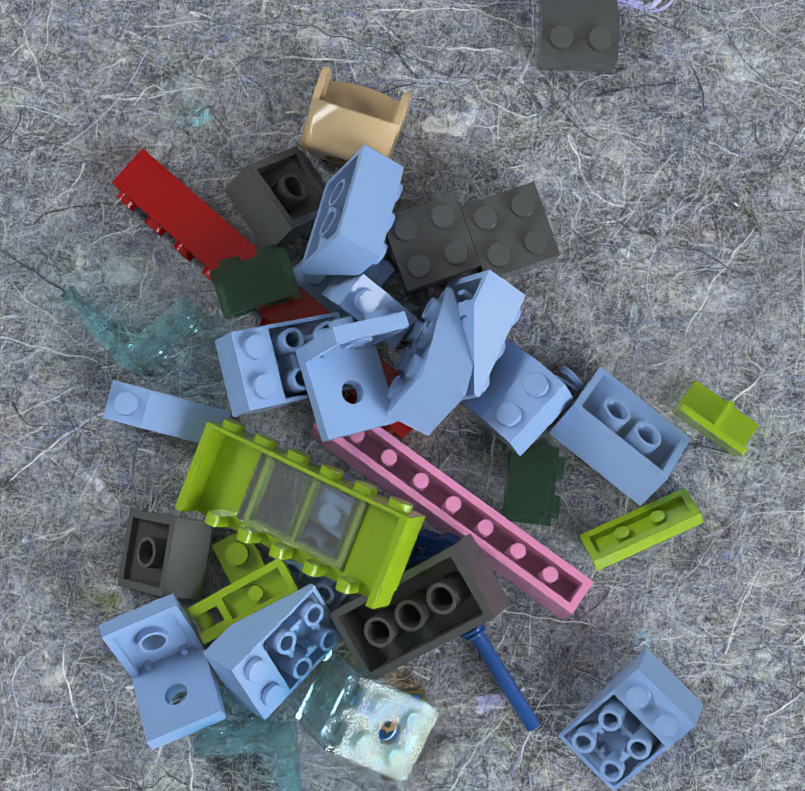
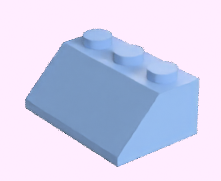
[300,144,404,275]
[549,366,691,506]

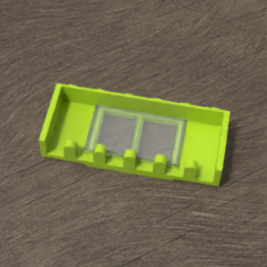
[174,418,426,609]

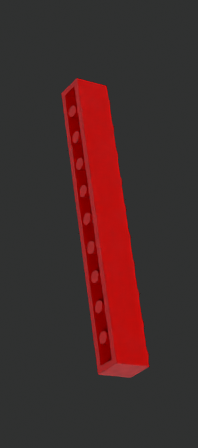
[112,148,413,440]

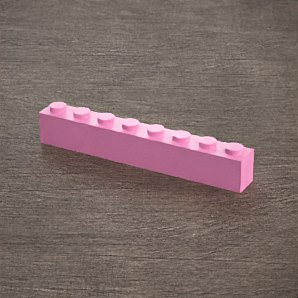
[310,423,593,619]

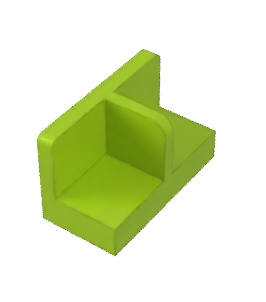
[672,380,759,457]

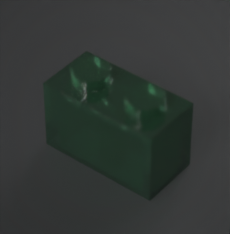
[210,244,303,320]
[502,444,565,526]

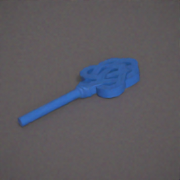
[405,529,541,731]

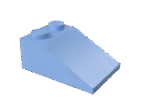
[459,339,573,456]

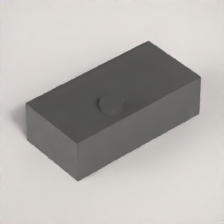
[329,533,511,683]

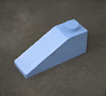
[103,380,232,443]

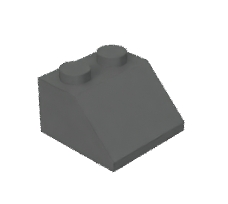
[537,0,620,73]
[224,146,325,253]
[117,509,213,600]

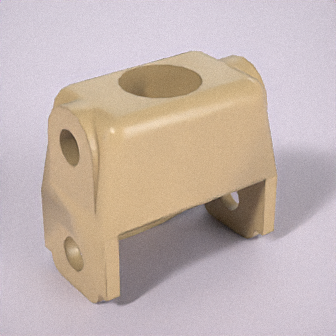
[299,66,411,166]

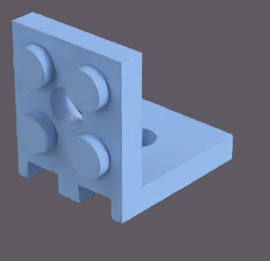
[295,308,410,443]
[99,593,227,750]

